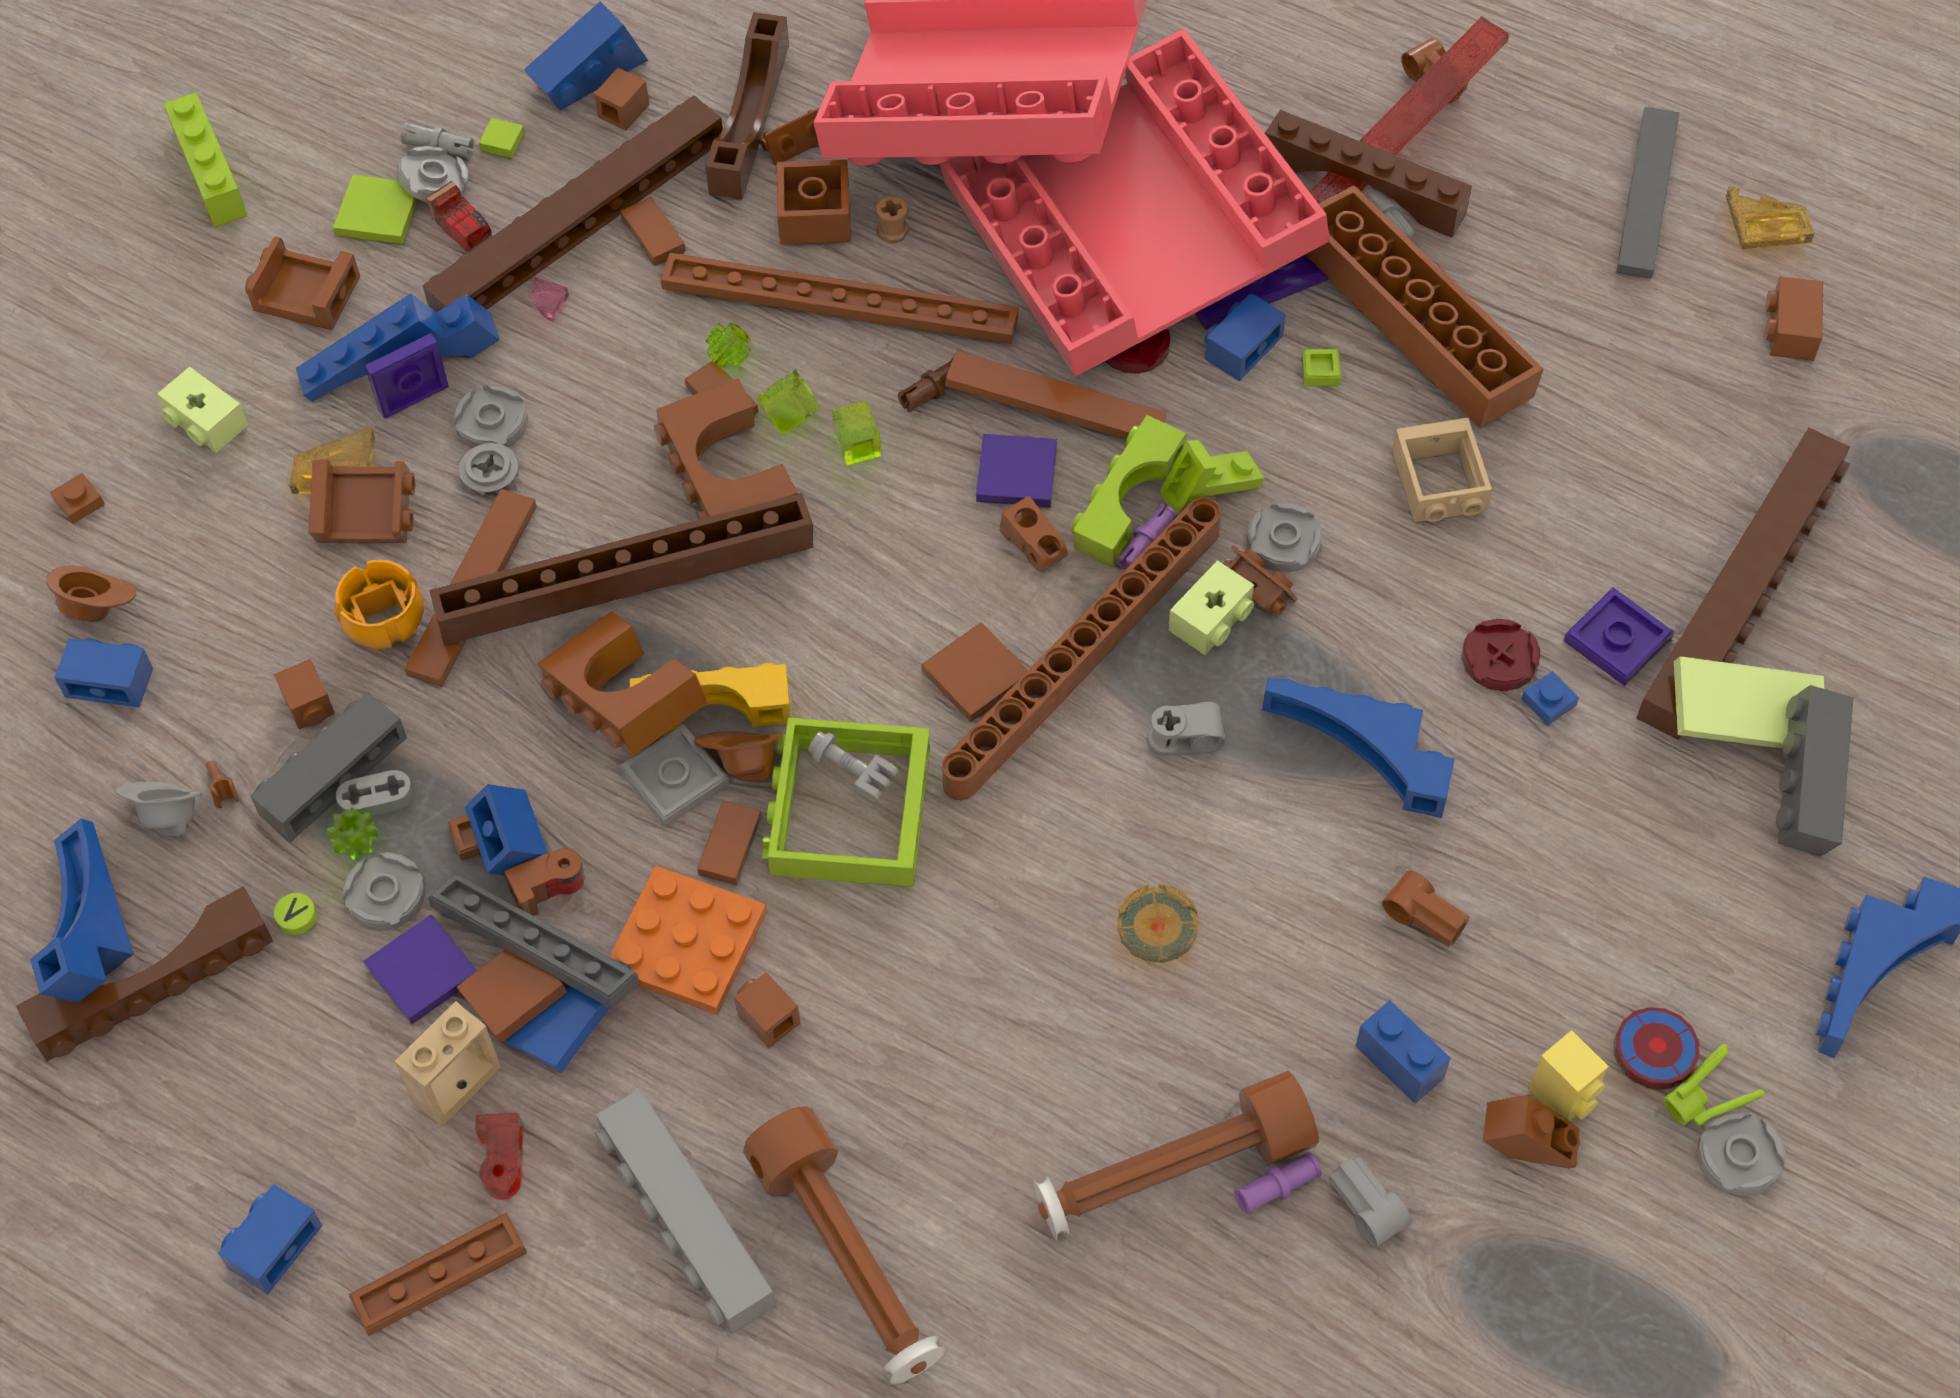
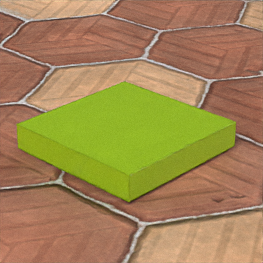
[333,174,419,245]

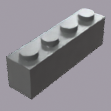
[1776,685,1854,856]
[250,692,407,842]

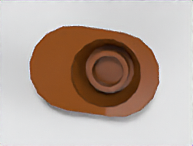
[46,565,137,622]
[694,731,783,781]

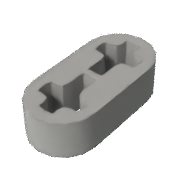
[336,770,414,819]

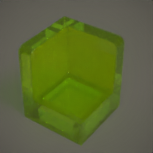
[757,369,820,433]
[832,401,881,466]

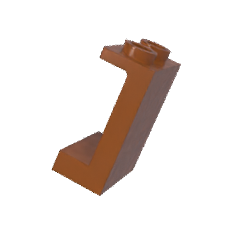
[245,236,361,330]
[308,460,416,543]

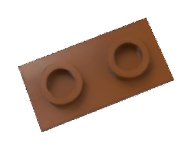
[759,107,820,165]
[1223,545,1298,616]

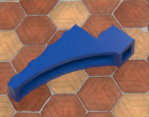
[296,293,499,402]
[1262,677,1455,818]
[30,819,133,1003]
[1815,877,1960,1058]

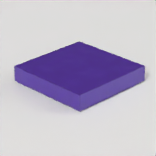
[365,333,449,419]
[976,434,1057,507]
[1563,587,1674,686]
[363,914,477,1025]

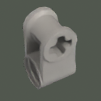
[1148,702,1226,756]

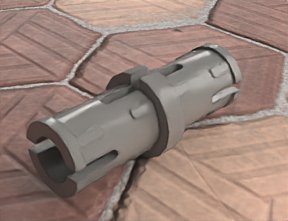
[401,122,474,160]

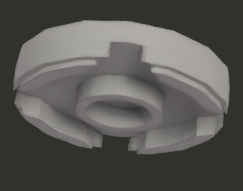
[397,146,468,203]
[453,385,528,448]
[1247,503,1323,572]
[342,852,425,930]
[1697,1111,1786,1197]

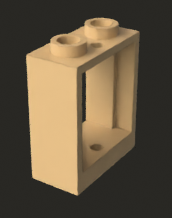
[1392,418,1492,523]
[394,1001,501,1127]

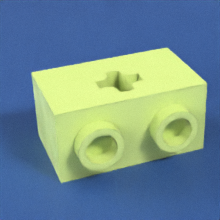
[157,367,248,453]
[1168,560,1254,655]

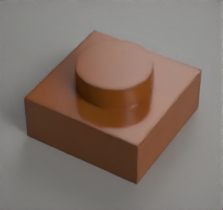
[50,473,105,524]

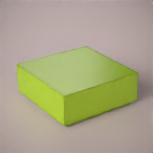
[479,118,525,158]
[1301,349,1341,386]

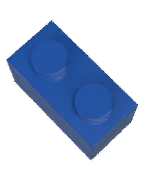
[1204,293,1286,381]
[54,638,153,707]
[465,784,548,875]
[1356,1000,1451,1104]
[218,1184,323,1295]

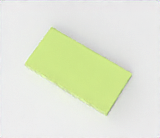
[1674,656,1825,748]

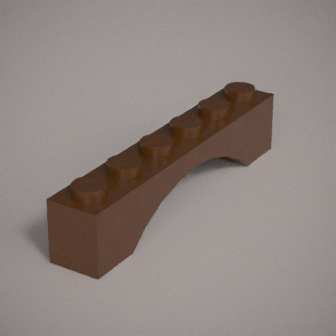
[705,12,789,199]
[1265,110,1472,237]
[16,886,273,1061]

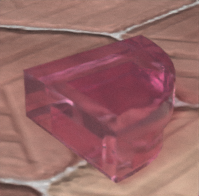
[532,277,569,321]

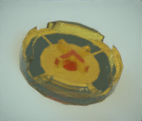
[1117,884,1198,963]

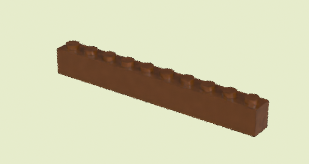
[423,95,723,312]
[1636,428,1850,740]
[429,493,813,646]

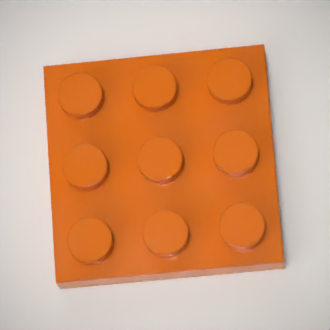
[609,865,767,1015]

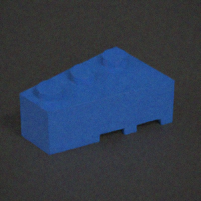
[524,1,648,111]

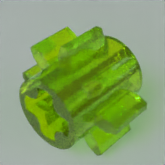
[706,323,751,368]
[326,807,380,860]

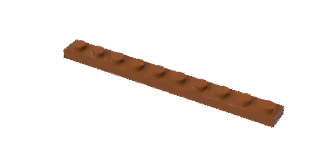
[661,253,1019,344]

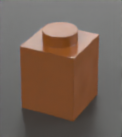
[594,68,650,131]
[274,659,335,729]
[734,972,801,1048]

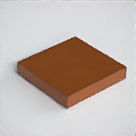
[921,622,1028,722]
[456,949,568,1043]

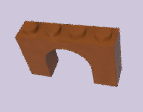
[654,378,798,520]
[537,611,708,757]

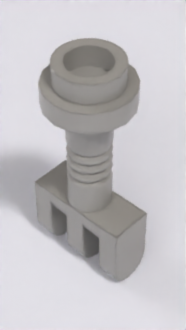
[808,731,899,803]

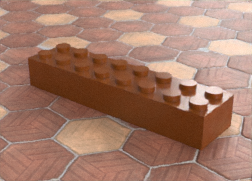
[1305,186,1544,428]

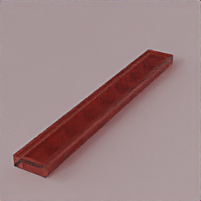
[1309,16,1509,204]

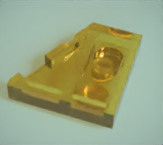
[1726,187,1814,249]
[289,429,375,494]

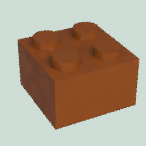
[777,159,851,244]

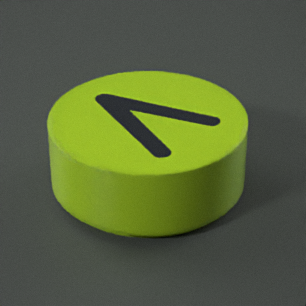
[274,893,317,935]

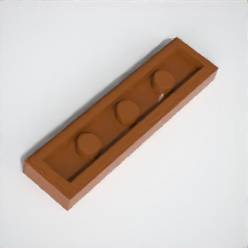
[348,1212,527,1336]

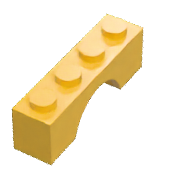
[630,663,791,736]

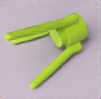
[1663,1044,1764,1127]

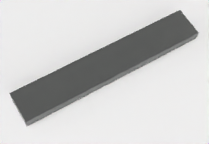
[1616,107,1679,279]
[428,873,639,1009]

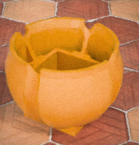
[334,560,424,652]

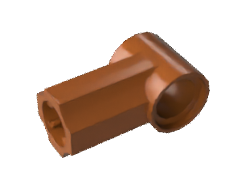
[1401,38,1468,103]
[1382,870,1470,947]

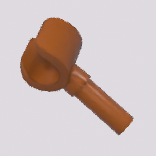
[206,761,239,808]

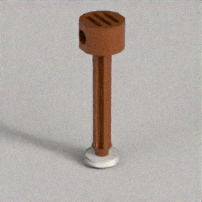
[1033,1071,1319,1240]
[743,1106,946,1385]

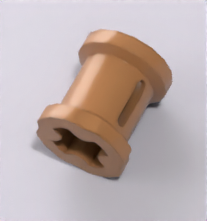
[876,196,909,243]

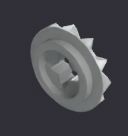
[459,443,519,496]

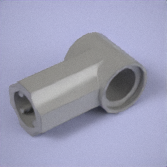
[1329,1156,1412,1248]

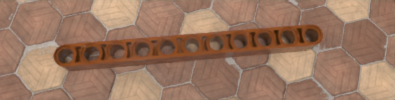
[942,497,1221,800]

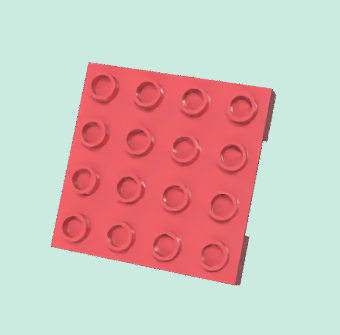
[814,0,1147,166]
[939,28,1330,377]

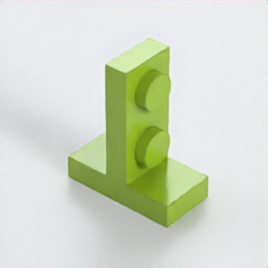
[1159,439,1265,515]

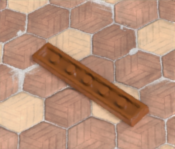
[945,350,1167,439]
[405,489,537,687]

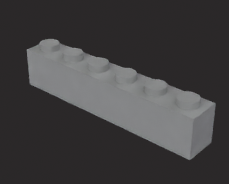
[595,1088,776,1334]

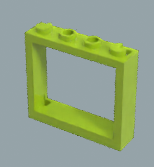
[762,718,930,887]

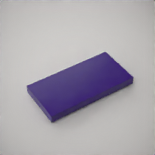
[1194,255,1330,330]

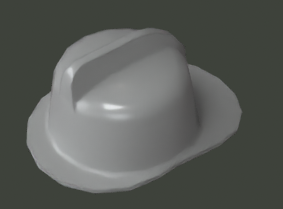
[116,782,202,836]

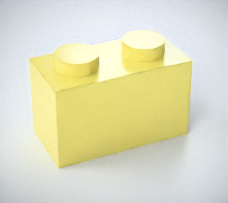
[1529,1030,1609,1121]

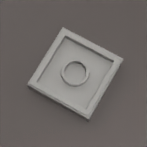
[619,724,730,827]

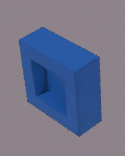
[1521,671,1579,725]

